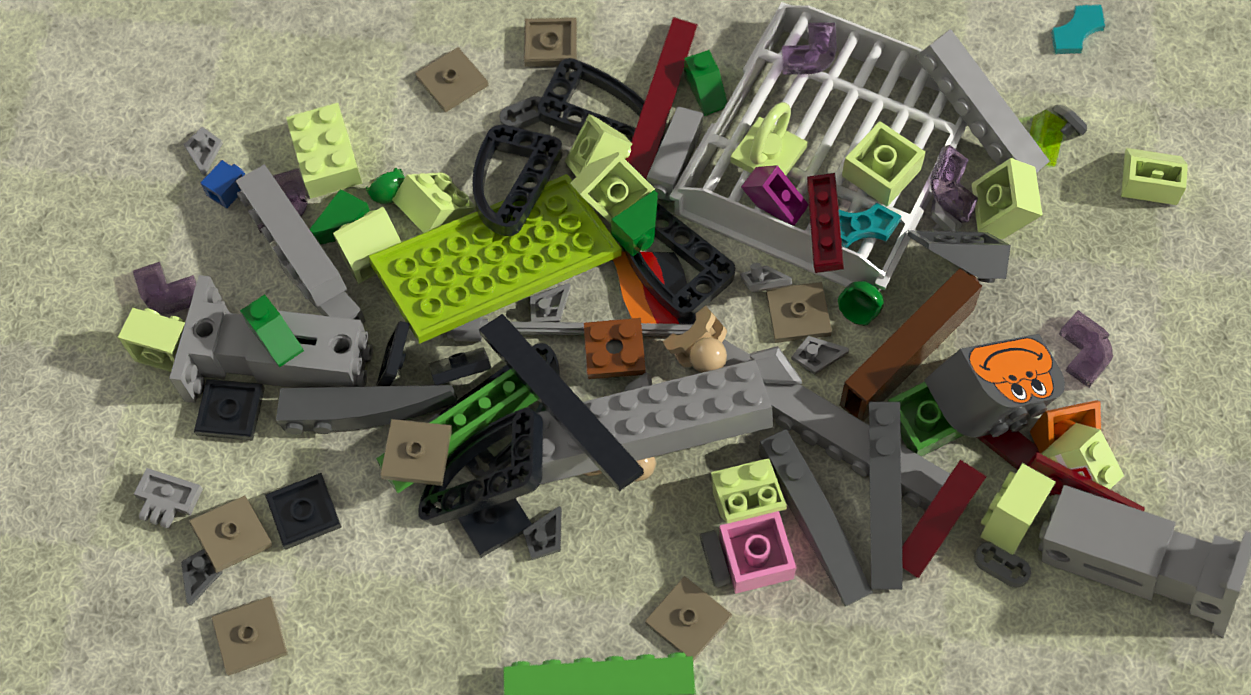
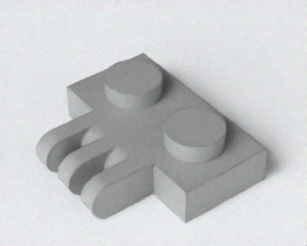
[134,468,203,528]

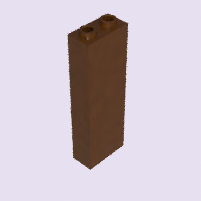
[839,268,982,422]

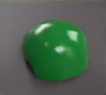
[365,168,405,204]
[837,281,884,326]

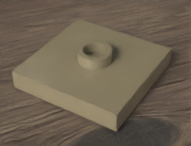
[524,17,577,67]
[415,47,489,113]
[766,282,832,343]
[380,419,452,486]
[189,495,272,573]
[645,576,732,662]
[212,596,288,676]

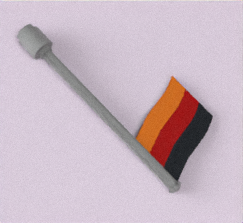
[446,252,696,342]

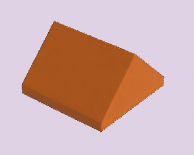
[1030,400,1101,454]

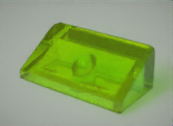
[1029,109,1066,167]

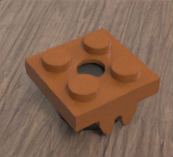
[584,318,646,379]

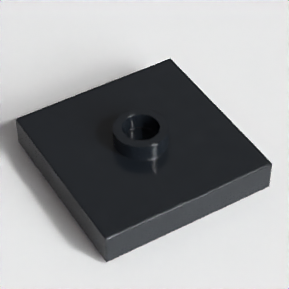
[376,321,410,387]
[429,347,491,385]
[194,379,265,441]
[265,473,342,550]
[452,480,532,558]

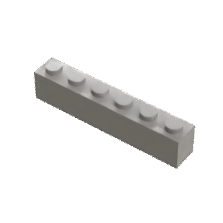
[916,29,1049,173]
[236,164,347,307]

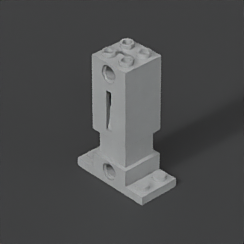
[169,275,373,403]
[1038,485,1251,638]

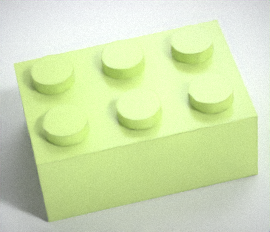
[286,103,363,199]

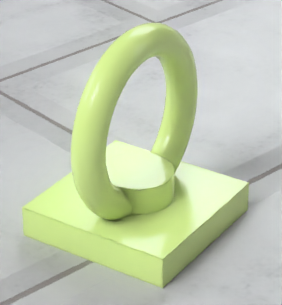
[730,102,807,176]

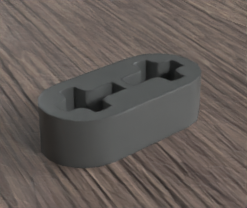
[499,96,548,129]
[700,530,730,588]
[974,542,1031,588]

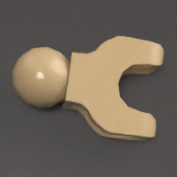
[663,305,727,373]

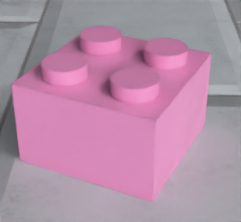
[719,511,796,594]

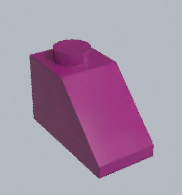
[741,165,809,226]

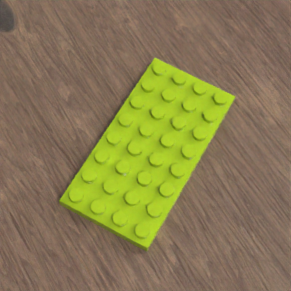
[369,174,622,344]

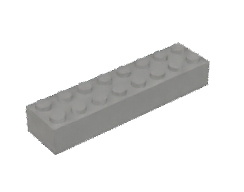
[530,360,773,484]

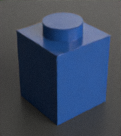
[200,160,245,209]

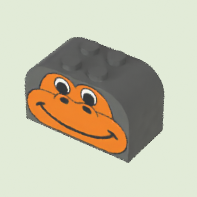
[924,334,1065,438]

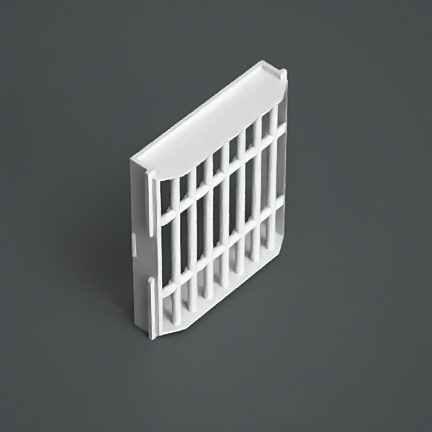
[670,2,967,293]

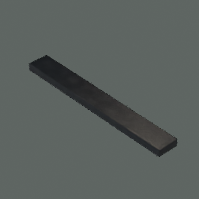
[479,314,644,492]

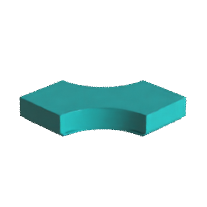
[1051,5,1105,54]
[839,203,902,248]

